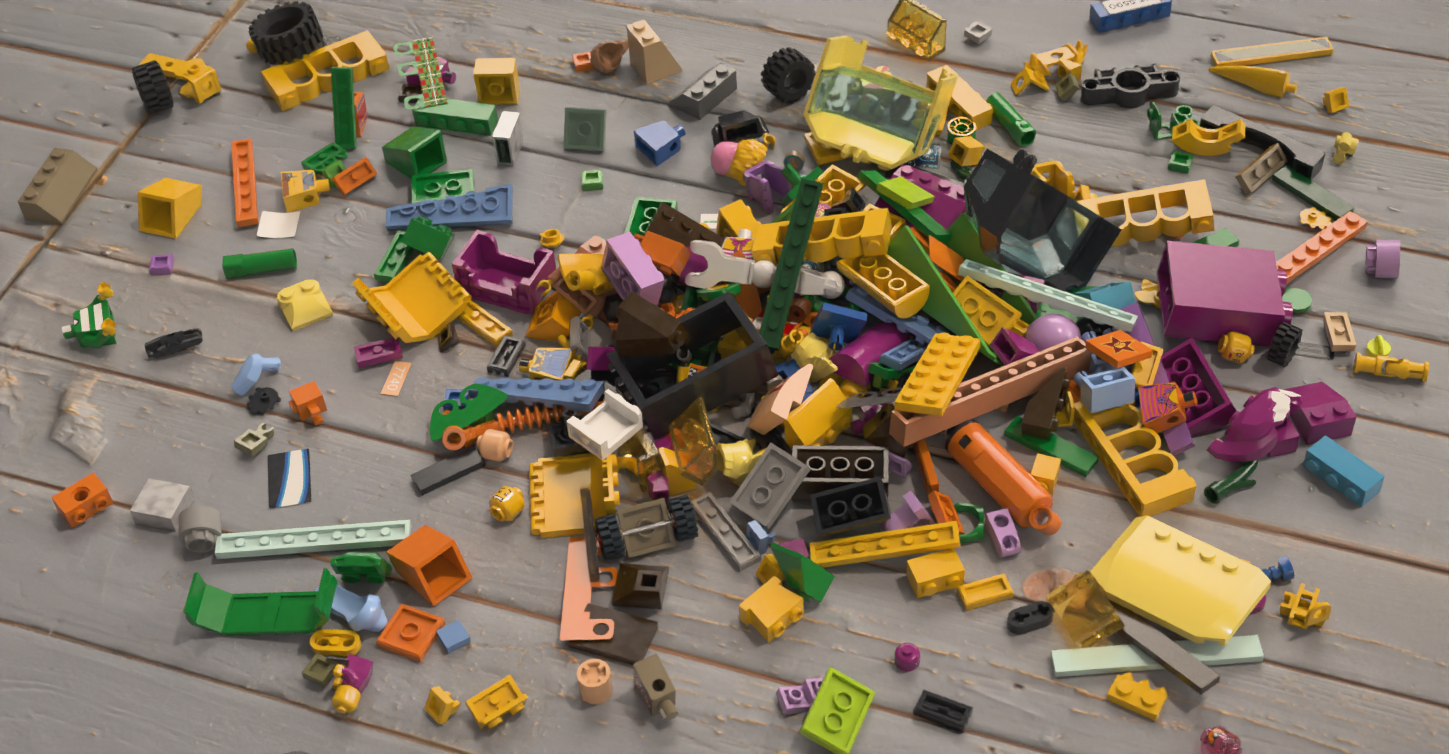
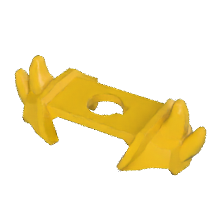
[1024,40,1088,76]

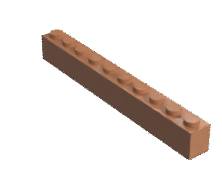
[889,336,1092,447]

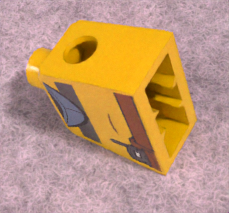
[281,170,331,213]

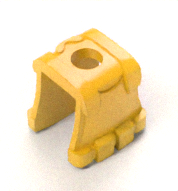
[1030,161,1075,199]

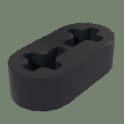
[1007,601,1054,635]

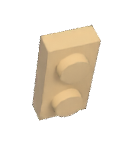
[1322,312,1356,351]

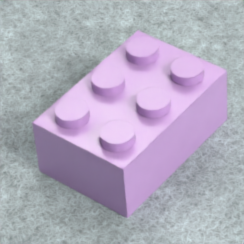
[601,232,664,307]

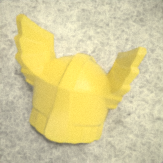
[792,333,838,383]
[710,439,764,486]

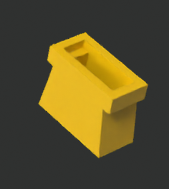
[739,576,804,643]

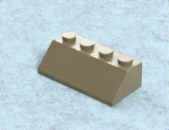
[17,148,98,225]

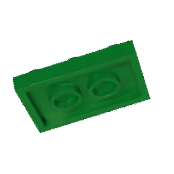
[411,169,475,203]

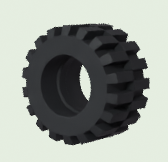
[761,47,816,103]
[132,60,174,114]

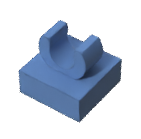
[746,520,776,555]

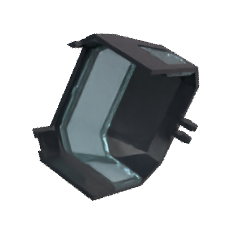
[963,149,1122,292]

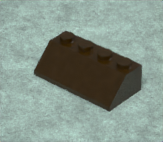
[791,445,889,501]

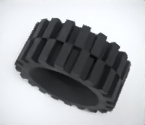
[248,1,323,65]

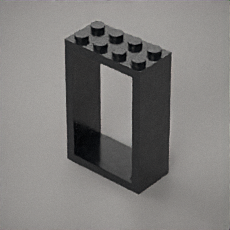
[607,291,778,441]

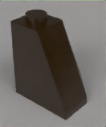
[611,291,688,356]

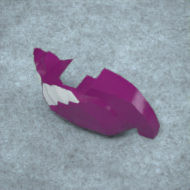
[1207,387,1303,462]

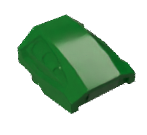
[330,552,392,583]

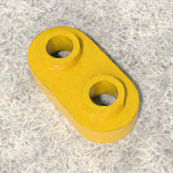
[310,629,362,657]

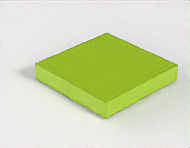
[876,176,935,210]

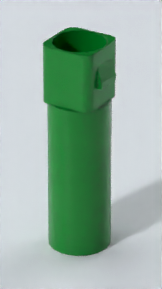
[986,92,1036,146]
[222,248,297,279]

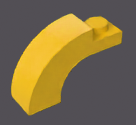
[1172,119,1245,156]

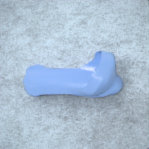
[315,577,388,632]

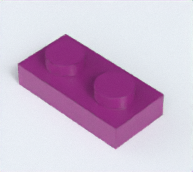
[354,337,403,368]

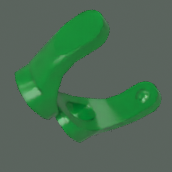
[954,503,984,544]

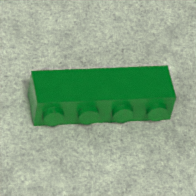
[412,99,498,136]

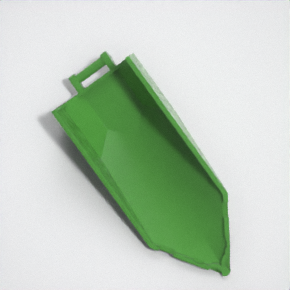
[887,212,1039,392]

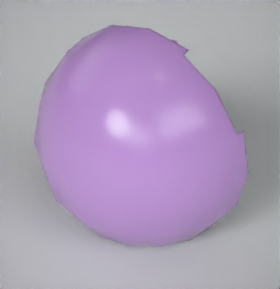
[1026,313,1082,351]

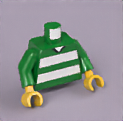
[62,282,117,348]

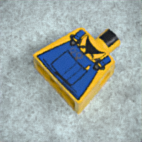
[519,348,575,380]

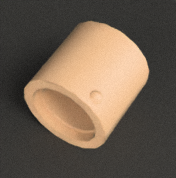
[577,659,613,705]

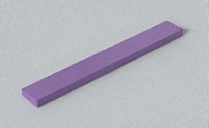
[1121,302,1195,456]

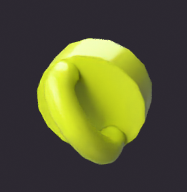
[1366,335,1391,357]

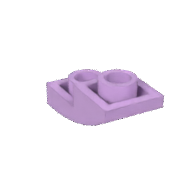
[776,678,823,715]

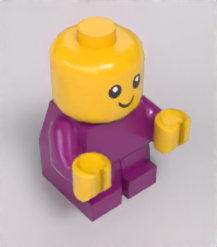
[331,654,374,714]

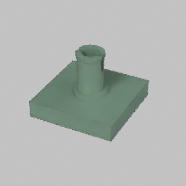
[564,107,606,151]

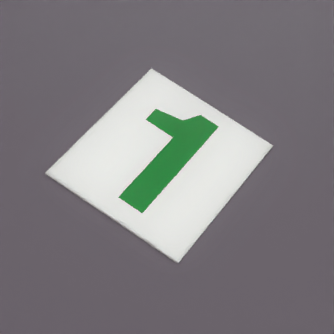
[700,214,718,229]

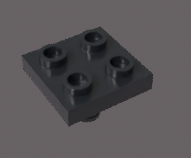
[547,408,589,457]

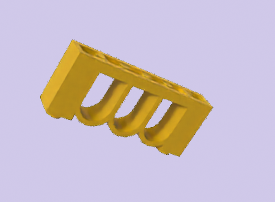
[261,30,390,111]
[1076,180,1215,247]
[751,208,892,267]
[1073,401,1196,517]

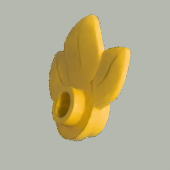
[1134,279,1161,309]

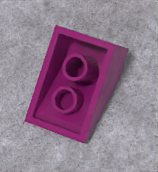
[1284,382,1357,445]

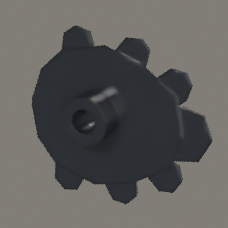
[246,387,281,414]

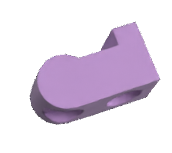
[984,508,1021,558]

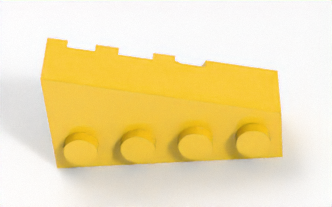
[716,199,761,239]

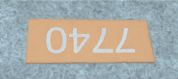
[381,361,412,396]

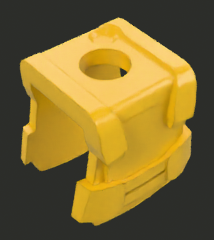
[174,58,222,104]

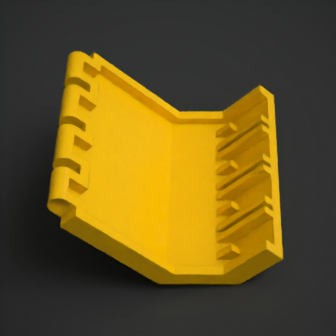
[352,252,471,343]
[529,452,620,538]

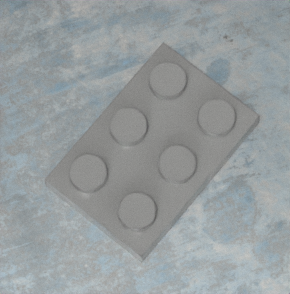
[729,442,810,529]

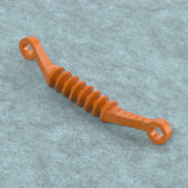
[442,393,625,450]

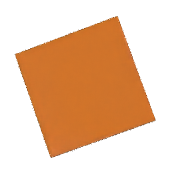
[572,51,595,72]

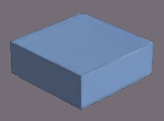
[436,620,471,654]

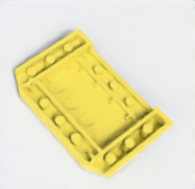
[1090,516,1271,646]

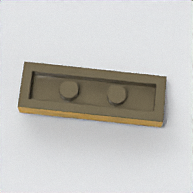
[1235,143,1288,194]

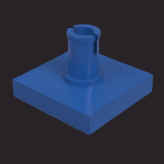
[810,302,867,351]

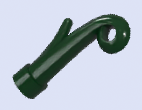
[1204,459,1258,504]

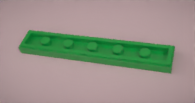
[858,171,952,242]

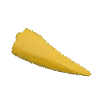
[1208,66,1298,98]

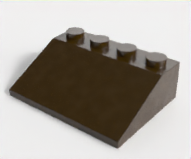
[643,202,725,292]

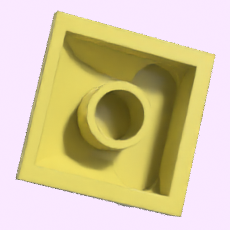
[276,280,333,331]

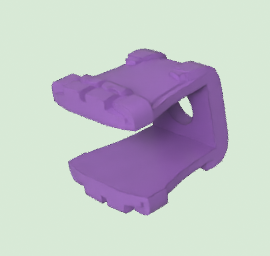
[744,160,792,214]

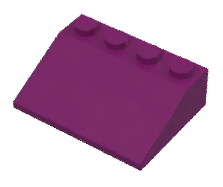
[874,164,971,230]
[1161,338,1237,436]

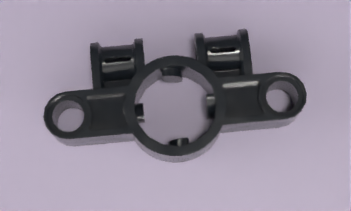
[1080,64,1180,108]

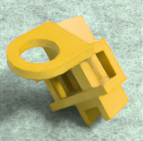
[1280,583,1332,630]

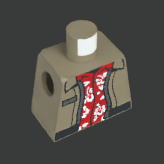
[633,653,678,721]

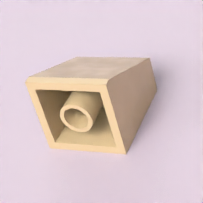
[626,20,682,84]

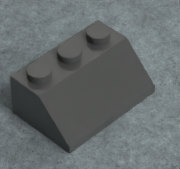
[669,63,737,120]

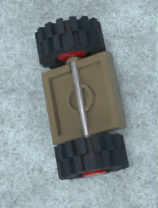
[594,494,698,561]

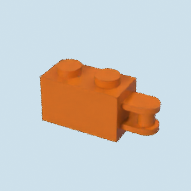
[633,231,692,276]

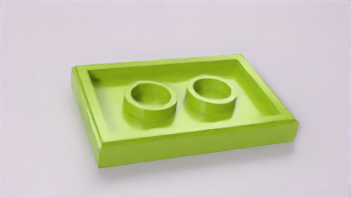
[799,667,876,754]

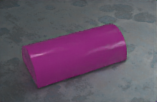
[829,320,910,387]

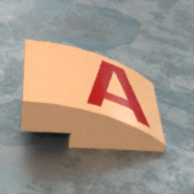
[748,364,813,435]

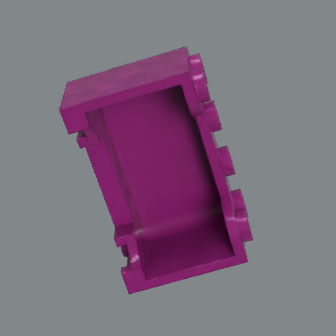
[452,230,556,315]

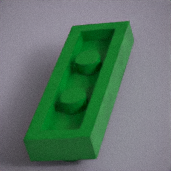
[374,231,414,282]

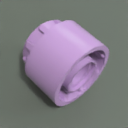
[1365,240,1400,278]

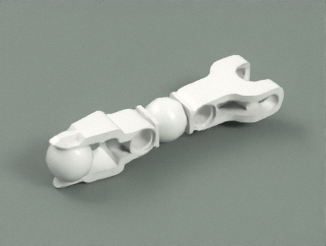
[685,240,845,299]

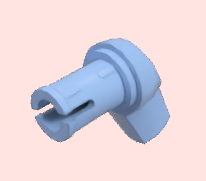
[231,354,281,396]

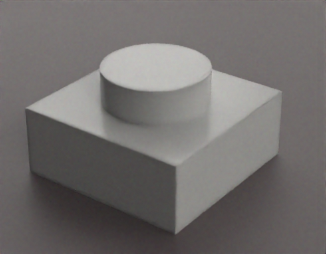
[964,21,992,44]

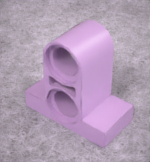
[880,491,936,532]

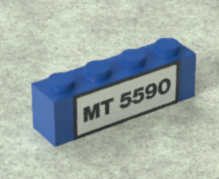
[1089,0,1172,33]

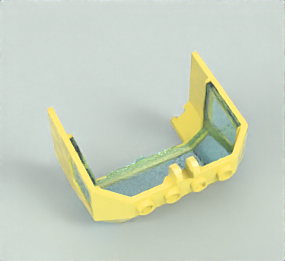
[803,36,958,171]

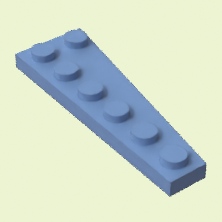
[386,184,513,231]
[846,285,955,344]
[468,377,605,412]

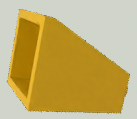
[138,178,202,239]

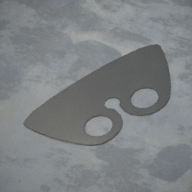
[836,388,902,408]

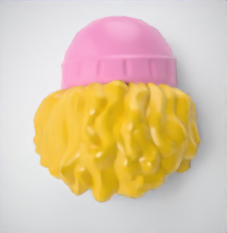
[711,139,767,186]

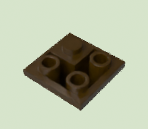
[612,563,669,610]

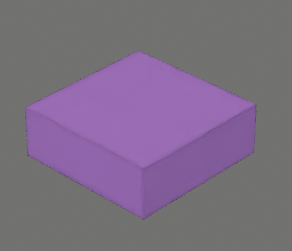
[149,254,175,275]

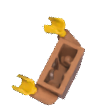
[536,267,605,329]

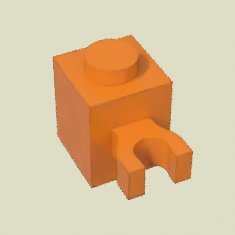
[288,381,327,426]

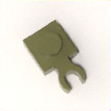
[234,422,274,457]

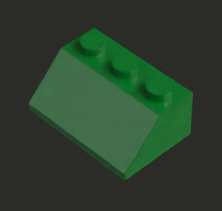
[625,197,678,236]

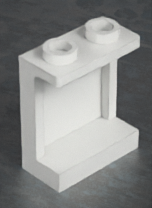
[566,389,643,461]

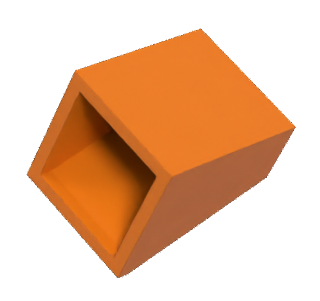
[386,525,473,606]

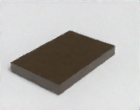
[568,603,658,665]

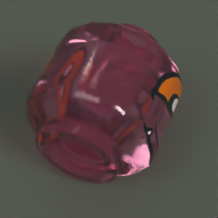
[1200,725,1242,754]

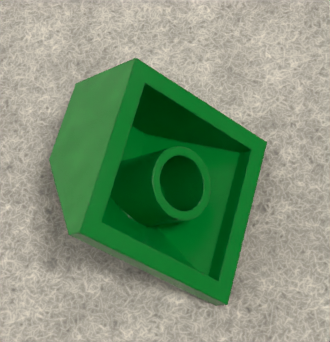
[770,543,835,603]

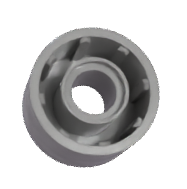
[179,506,222,553]

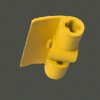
[558,254,615,295]

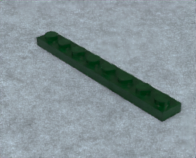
[759,179,823,351]

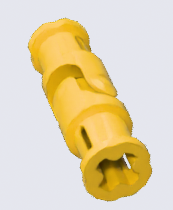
[1353,352,1429,382]

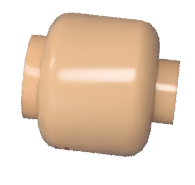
[477,429,513,462]

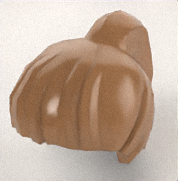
[590,40,628,73]

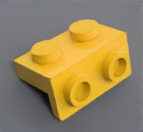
[465,675,528,730]

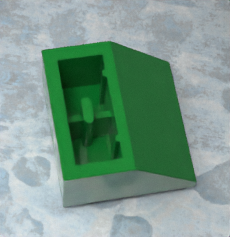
[401,215,455,260]

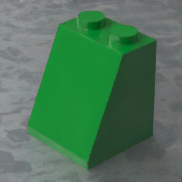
[382,126,447,179]

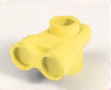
[1333,132,1359,164]

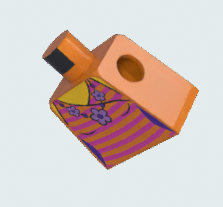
[1138,382,1197,434]

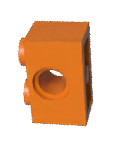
[51,472,113,528]

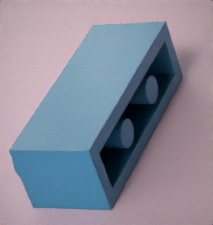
[1303,435,1385,507]

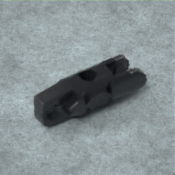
[145,328,203,358]

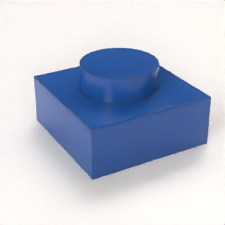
[443,389,470,412]

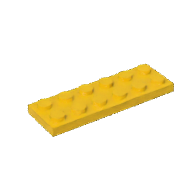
[895,333,980,417]

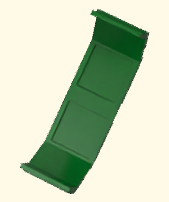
[183,568,338,636]

